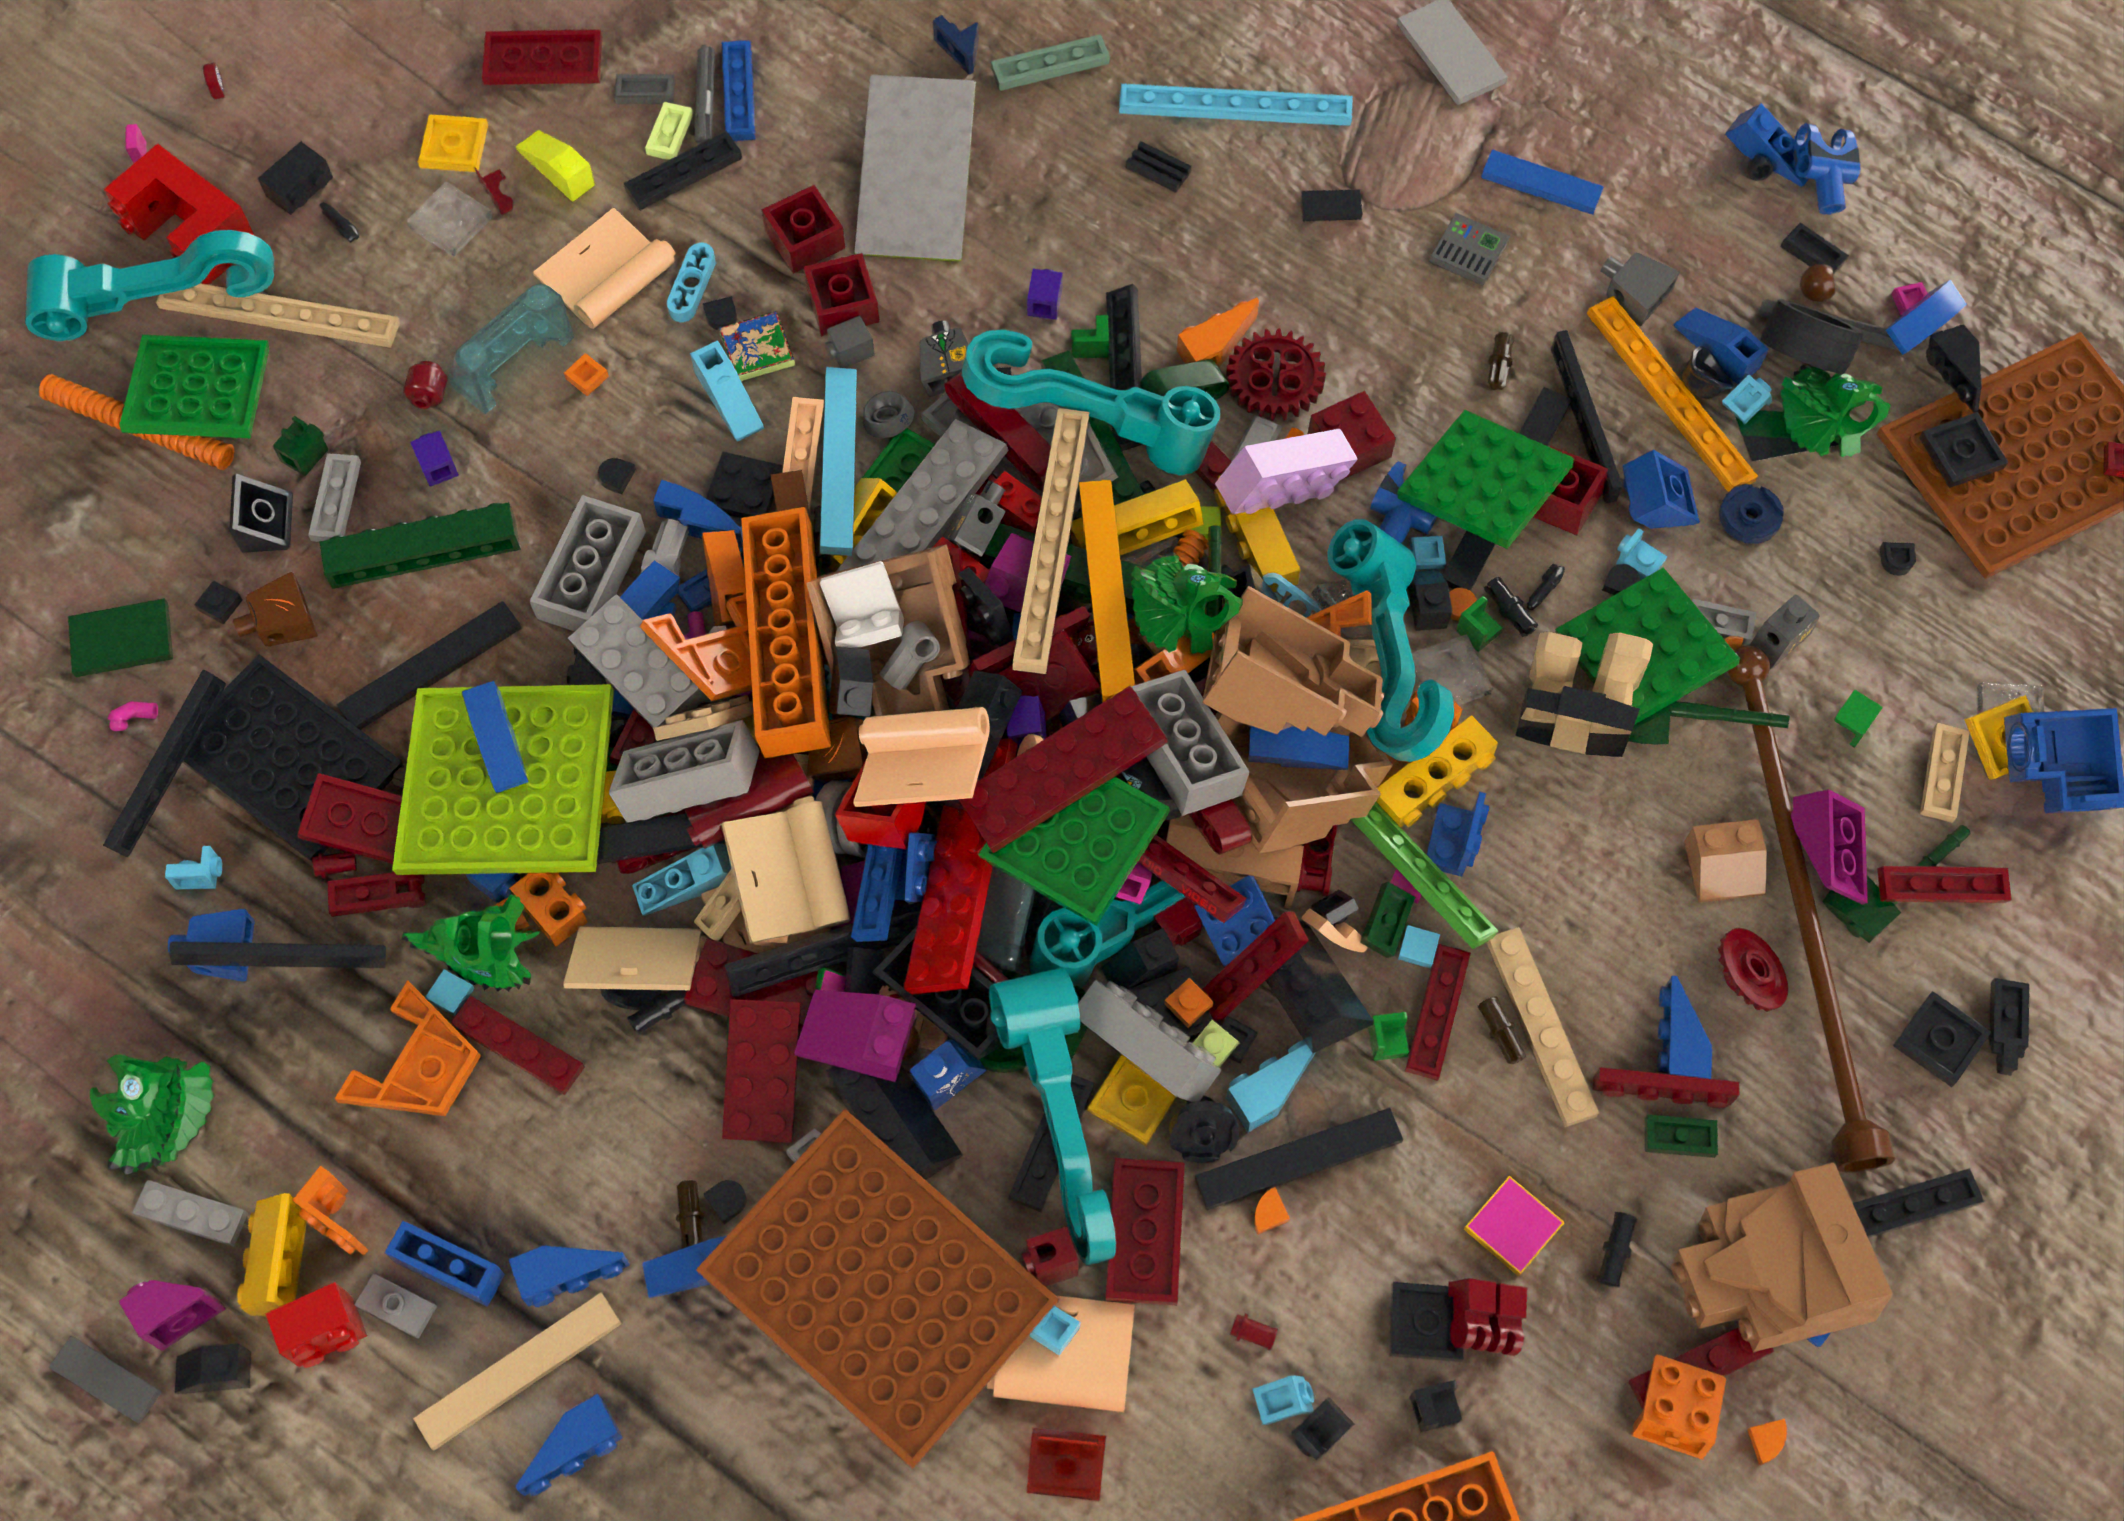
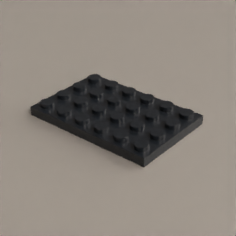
[182,654,405,863]

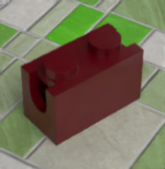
[1021,1226,1079,1287]

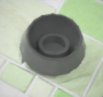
[863,391,915,438]

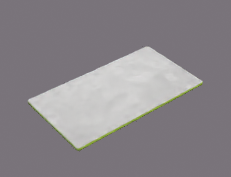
[855,75,976,261]

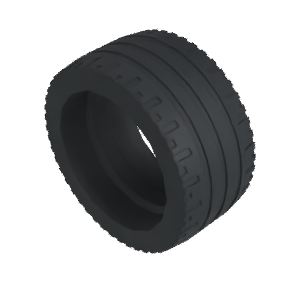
[1760,299,1863,374]

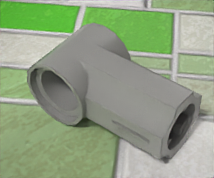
[641,519,689,576]
[879,621,940,690]

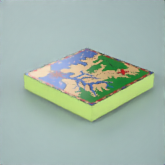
[719,311,795,381]

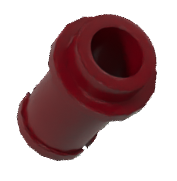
[312,852,357,879]
[1230,1313,1278,1351]

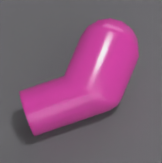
[683,612,706,640]
[107,701,158,731]

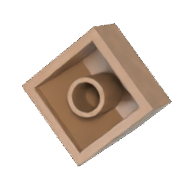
[1684,819,1767,903]

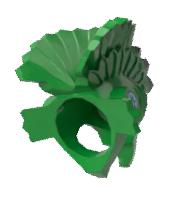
[1780,364,1891,457]
[1130,551,1243,654]
[402,895,540,992]
[90,1054,215,1174]

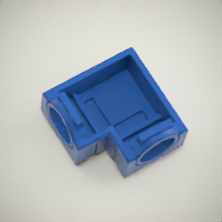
[2004,708,2124,814]

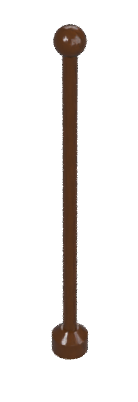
[1727,645,1895,1172]

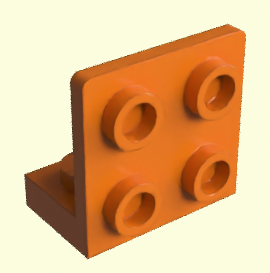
[292,1165,369,1256]
[1632,1355,1726,1460]

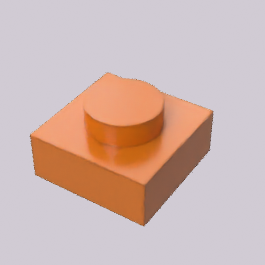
[564,353,609,396]
[1164,978,1213,1028]

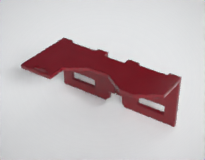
[474,167,513,215]

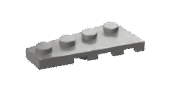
[1015,402,1118,482]

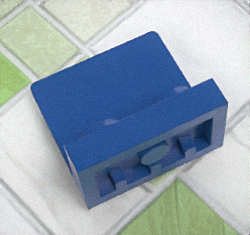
[1426,791,1489,877]
[894,832,937,902]
[1195,875,1275,967]

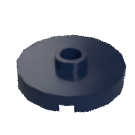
[1719,484,1784,544]

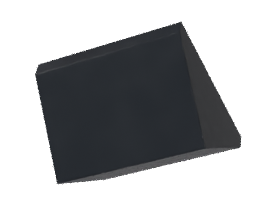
[229,473,293,553]

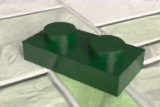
[1360,882,1415,958]
[1645,1114,1718,1158]

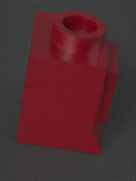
[1152,897,1203,948]

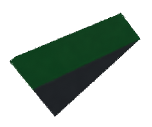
[1734,410,1839,462]

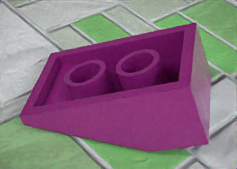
[1791,789,1868,904]
[794,990,916,1082]

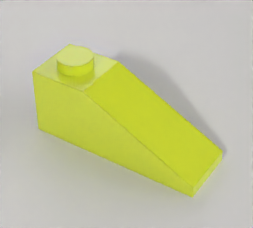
[516,130,595,202]

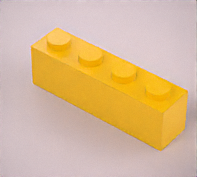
[1214,476,1301,592]
[1070,479,1204,556]

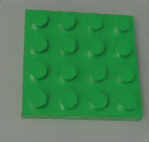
[119,335,270,438]
[1398,410,1574,549]
[1555,567,1740,725]
[978,777,1170,926]

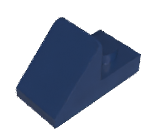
[933,15,979,75]

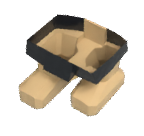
[1515,632,1653,757]

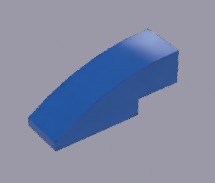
[1886,280,1967,355]
[653,480,743,548]
[620,560,680,620]
[462,681,528,793]
[1248,726,1349,770]

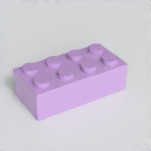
[1215,429,1358,515]

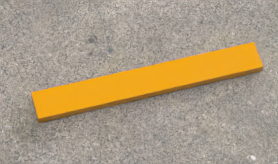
[1587,296,1758,492]
[1079,480,1135,702]

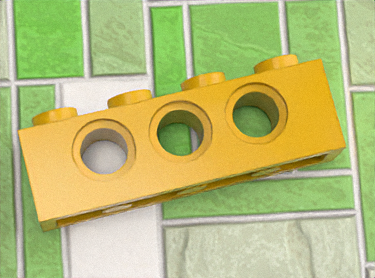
[1376,715,1498,828]

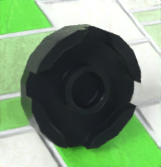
[1168,1095,1239,1163]

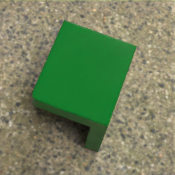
[1071,315,1109,358]
[1456,596,1503,652]
[1834,689,1883,748]
[1368,1012,1409,1061]

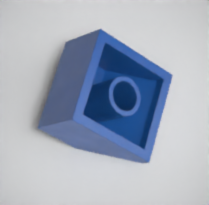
[1622,450,1700,529]

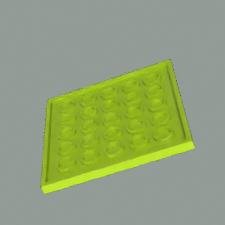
[392,684,614,875]

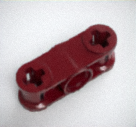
[1296,825,1338,897]

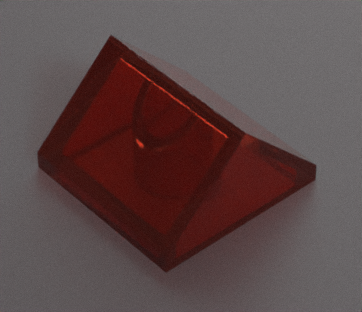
[1026,1427,1106,1501]

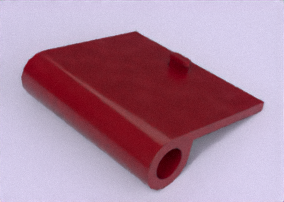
[684,743,814,849]

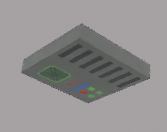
[1430,213,1510,286]

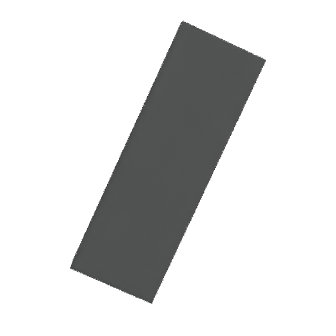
[49,1336,162,1424]

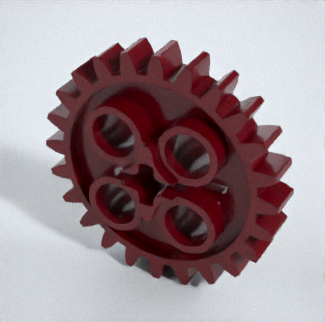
[1226,328,1326,421]

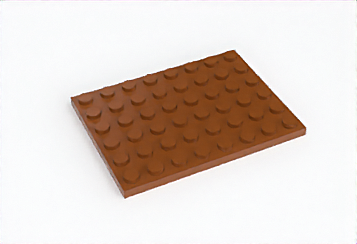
[1877,332,2124,579]
[696,1109,1059,1470]

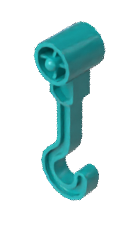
[25,230,274,341]
[962,329,1220,475]
[1327,519,1454,762]
[1029,880,1265,988]
[989,968,1116,1265]

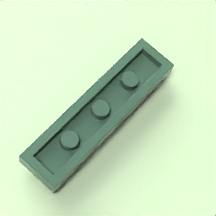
[991,34,1110,91]

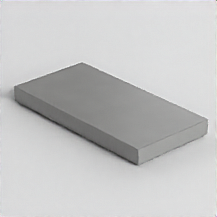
[1397,0,1508,106]

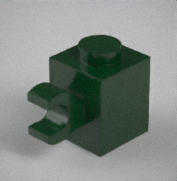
[273,416,329,476]

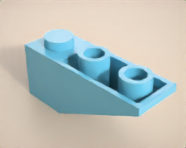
[690,340,764,442]
[632,843,732,916]
[1226,1040,1316,1133]

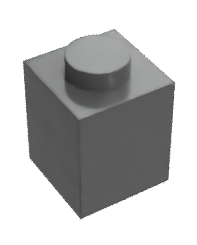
[825,316,875,368]

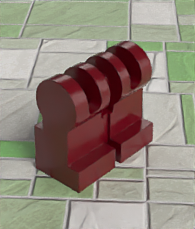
[1448,1278,1527,1356]

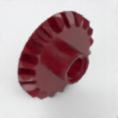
[1718,928,1788,1012]

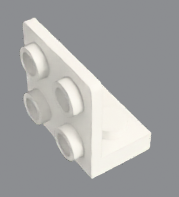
[820,561,904,649]

